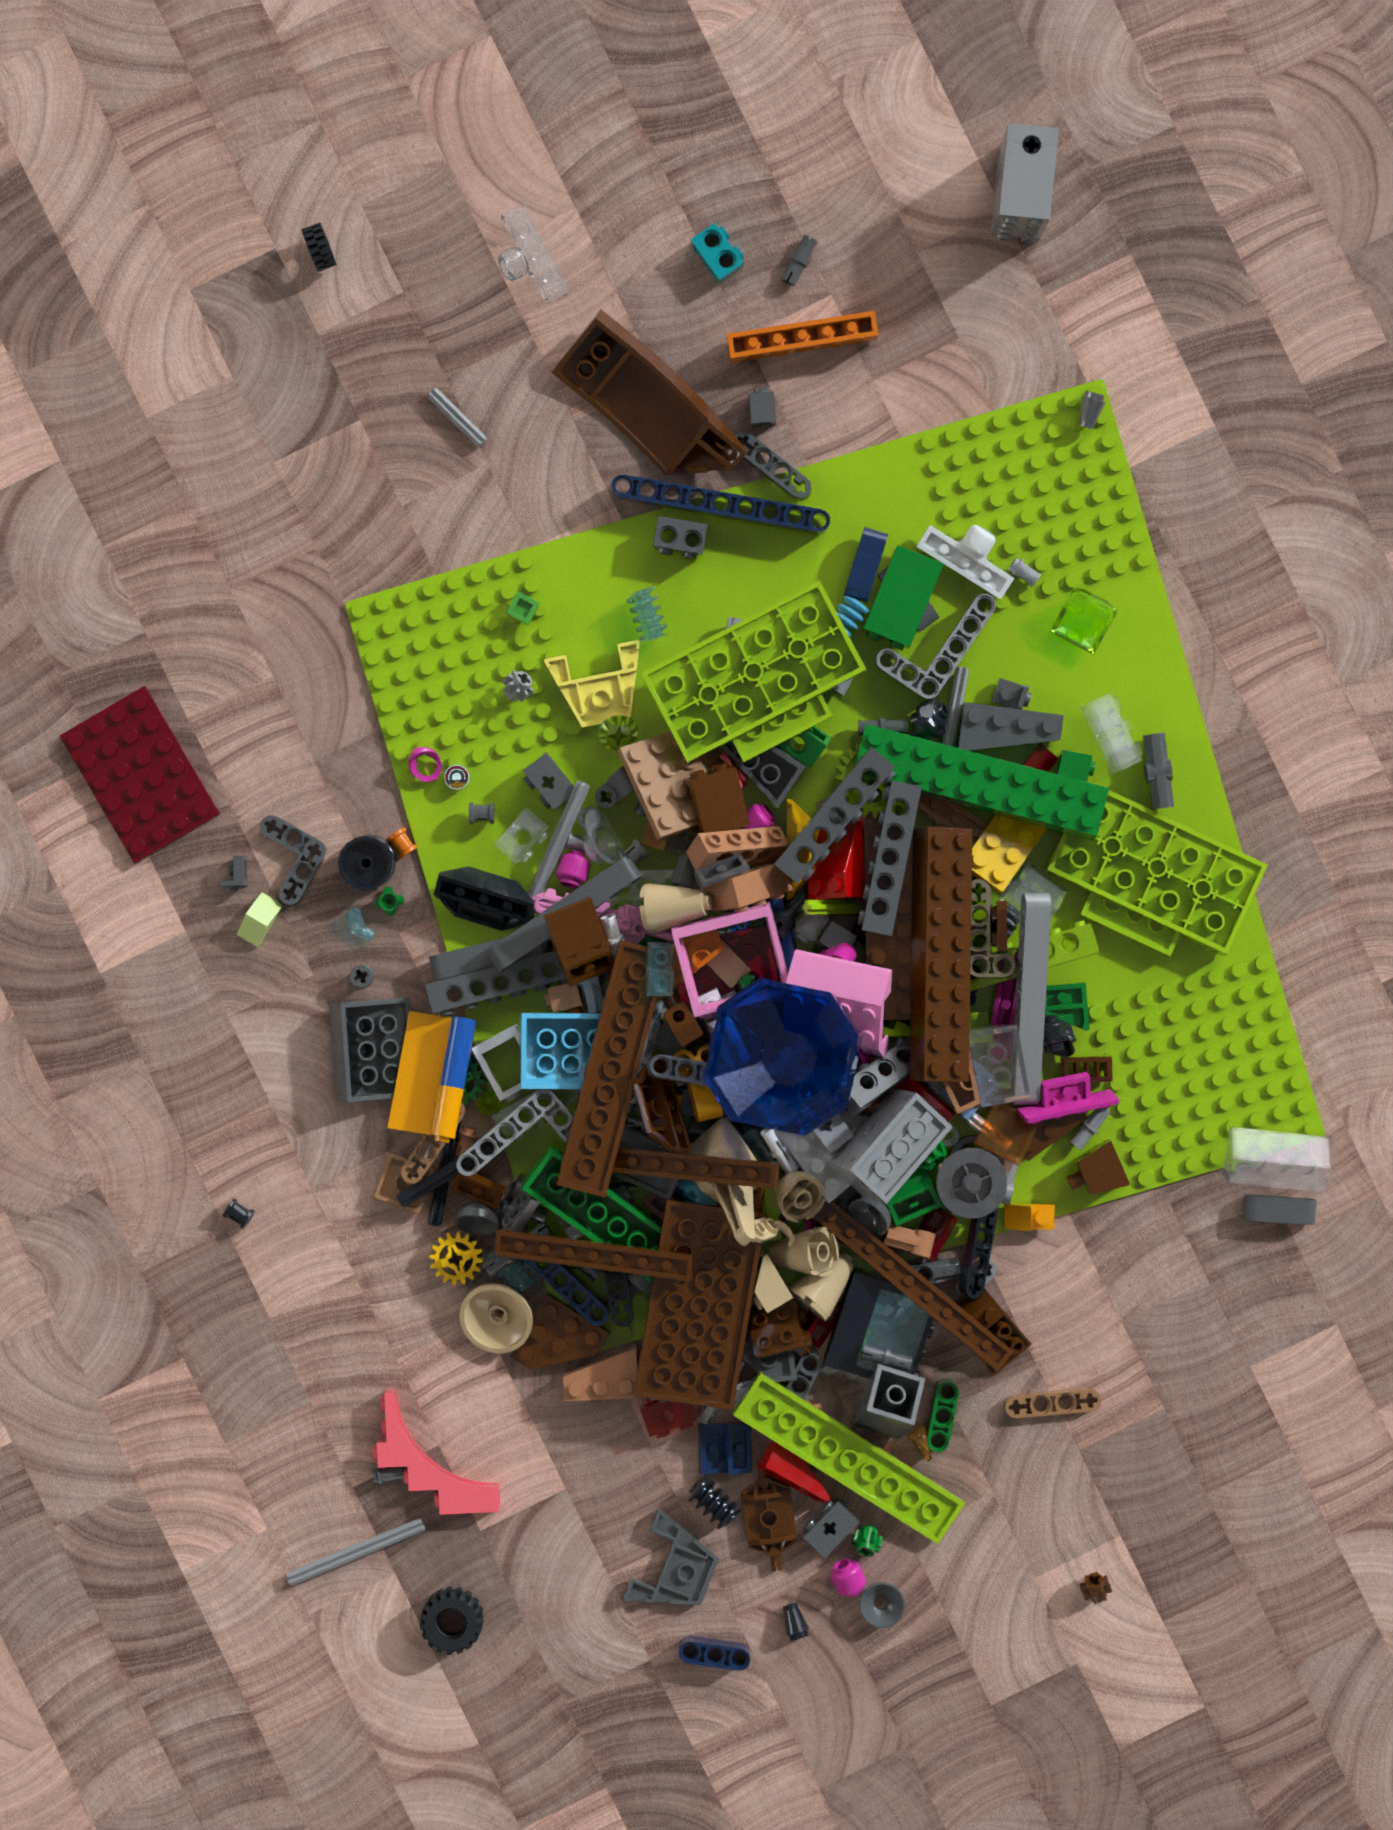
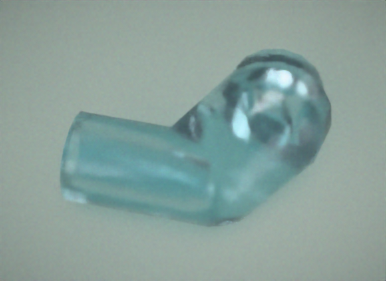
[346,908,375,942]

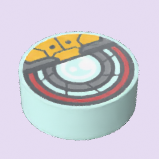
[444,765,470,790]

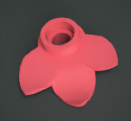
[719,749,749,788]

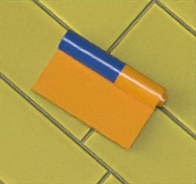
[387,1011,477,1143]

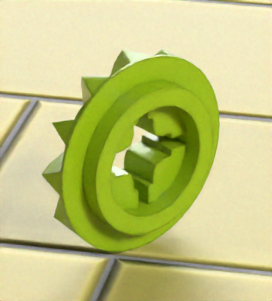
[598,715,638,752]

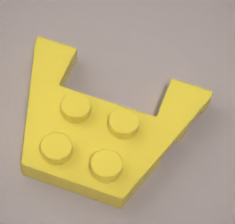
[544,640,640,728]

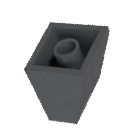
[853,1364,925,1440]

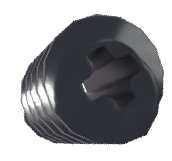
[688,1474,741,1530]

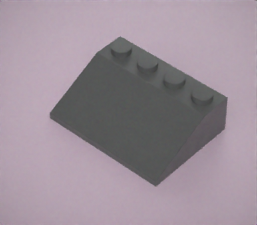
[329,997,410,1103]

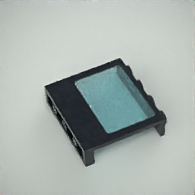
[823,1268,934,1379]

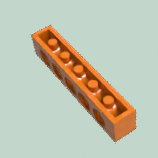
[727,311,879,363]

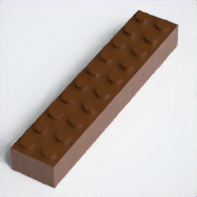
[910,827,972,1082]

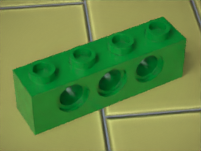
[777,726,831,768]

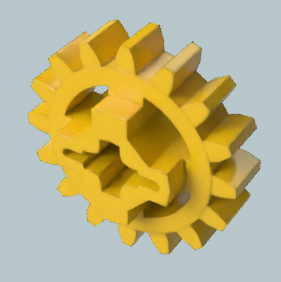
[429,1231,484,1286]

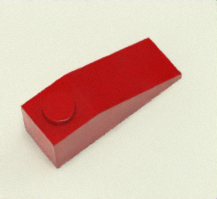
[757,1441,830,1503]

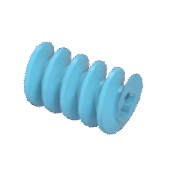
[837,596,870,638]

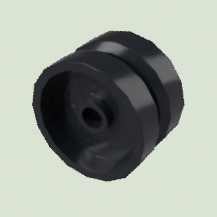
[338,834,397,891]

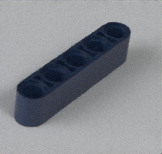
[523,1232,610,1326]

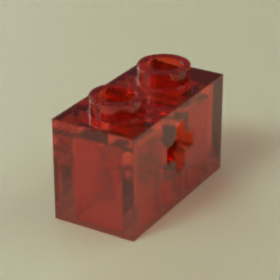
[640,1400,697,1439]

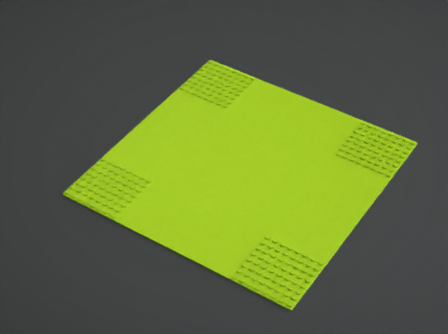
[345,379,1325,1351]

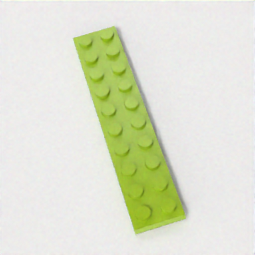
[732,1371,965,1544]

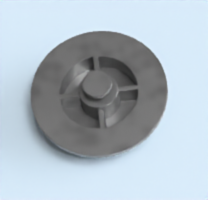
[937,1148,1007,1218]

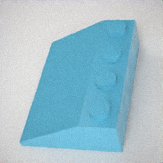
[519,1013,600,1089]

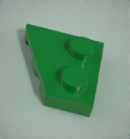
[1045,982,1090,1031]

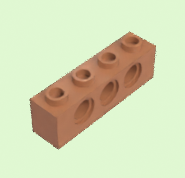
[686,826,790,870]

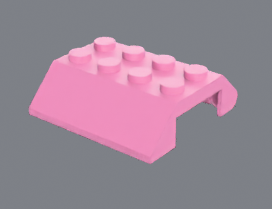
[783,949,892,1057]

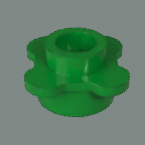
[375,887,404,916]

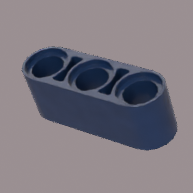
[843,527,888,603]
[679,1636,750,1671]

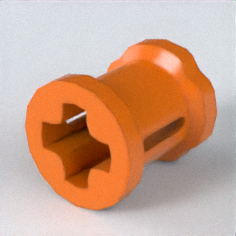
[386,827,418,860]

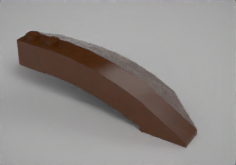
[551,309,748,476]

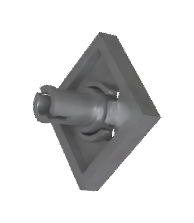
[496,1173,547,1232]

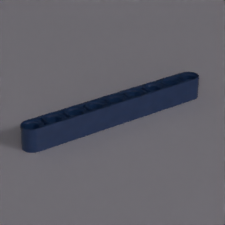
[611,475,830,534]

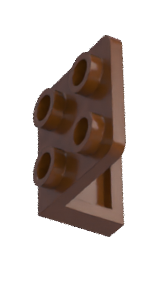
[749,1300,812,1359]

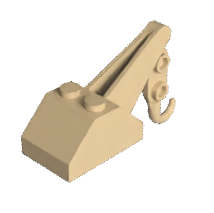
[689,1117,795,1246]

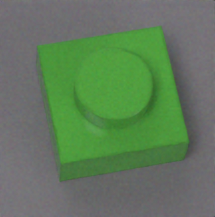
[506,591,540,625]

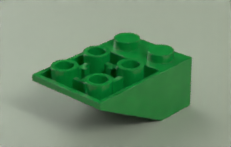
[886,1168,942,1226]

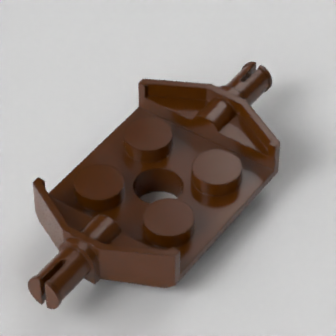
[741,1462,798,1571]

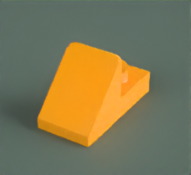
[1004,1203,1055,1231]

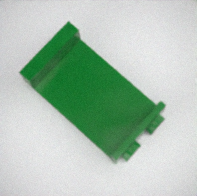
[863,545,944,651]

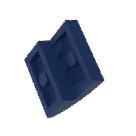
[698,1422,752,1474]

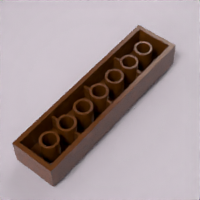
[863,819,915,1020]

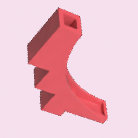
[373,1389,501,1515]

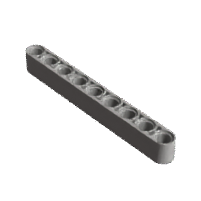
[1011,893,1051,1105]

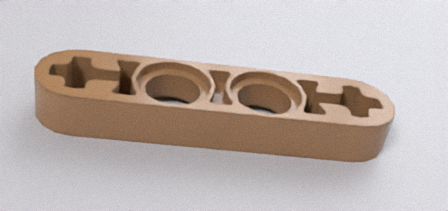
[401,1102,466,1184]
[1004,1388,1101,1418]

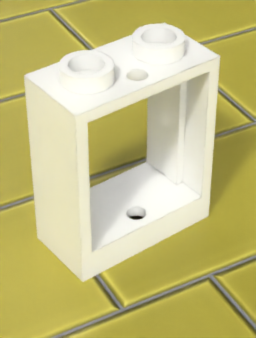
[472,1024,531,1102]

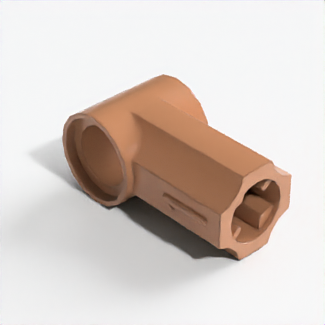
[883,1224,936,1259]

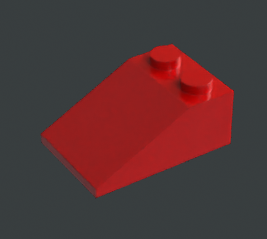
[807,821,866,900]

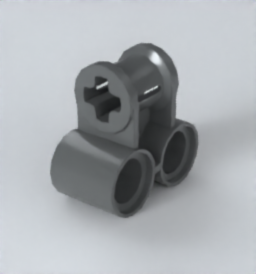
[595,766,635,808]

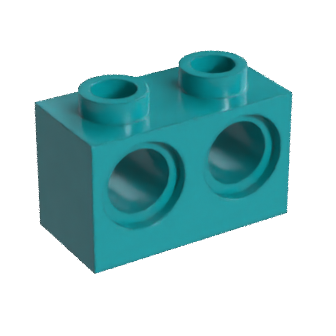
[690,222,745,285]

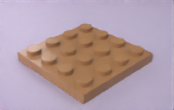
[617,731,725,840]

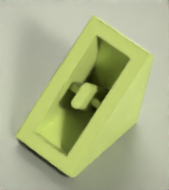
[237,892,283,947]

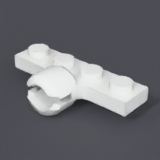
[917,525,1014,599]

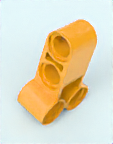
[674,1045,723,1122]

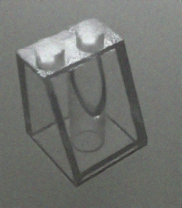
[998,860,1067,919]

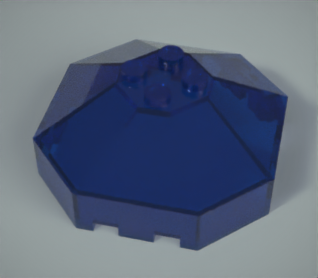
[703,978,863,1136]

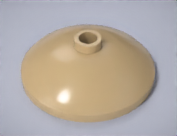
[459,1283,533,1353]

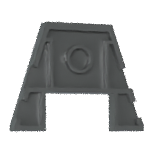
[623,1508,719,1605]

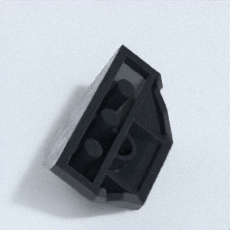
[434,866,535,931]

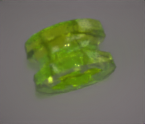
[477,1091,502,1116]

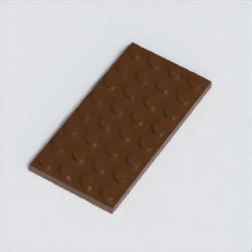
[634,1198,766,1410]

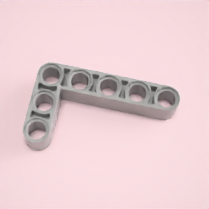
[875,594,996,700]
[456,1089,574,1176]

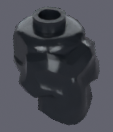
[909,698,949,740]
[1043,1015,1076,1057]

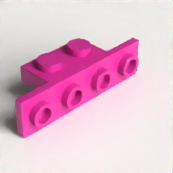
[1017,1072,1119,1124]

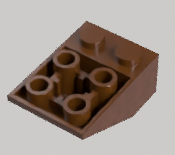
[543,897,614,987]
[958,1288,1032,1376]

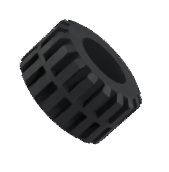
[420,1586,484,1655]

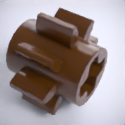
[1080,1572,1112,1604]

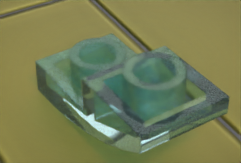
[646,942,674,996]

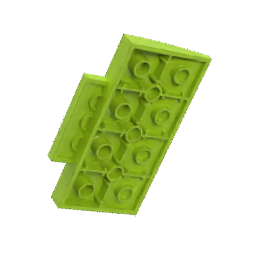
[641,580,866,763]
[1044,780,1268,957]

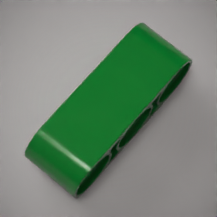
[926,1378,959,1452]

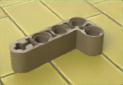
[970,879,1017,979]

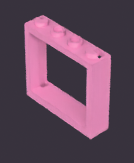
[671,902,788,1019]

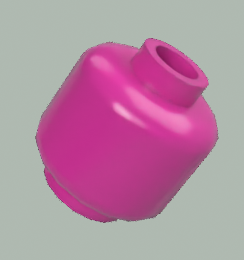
[739,804,776,830]
[556,850,591,889]
[830,1558,866,1597]

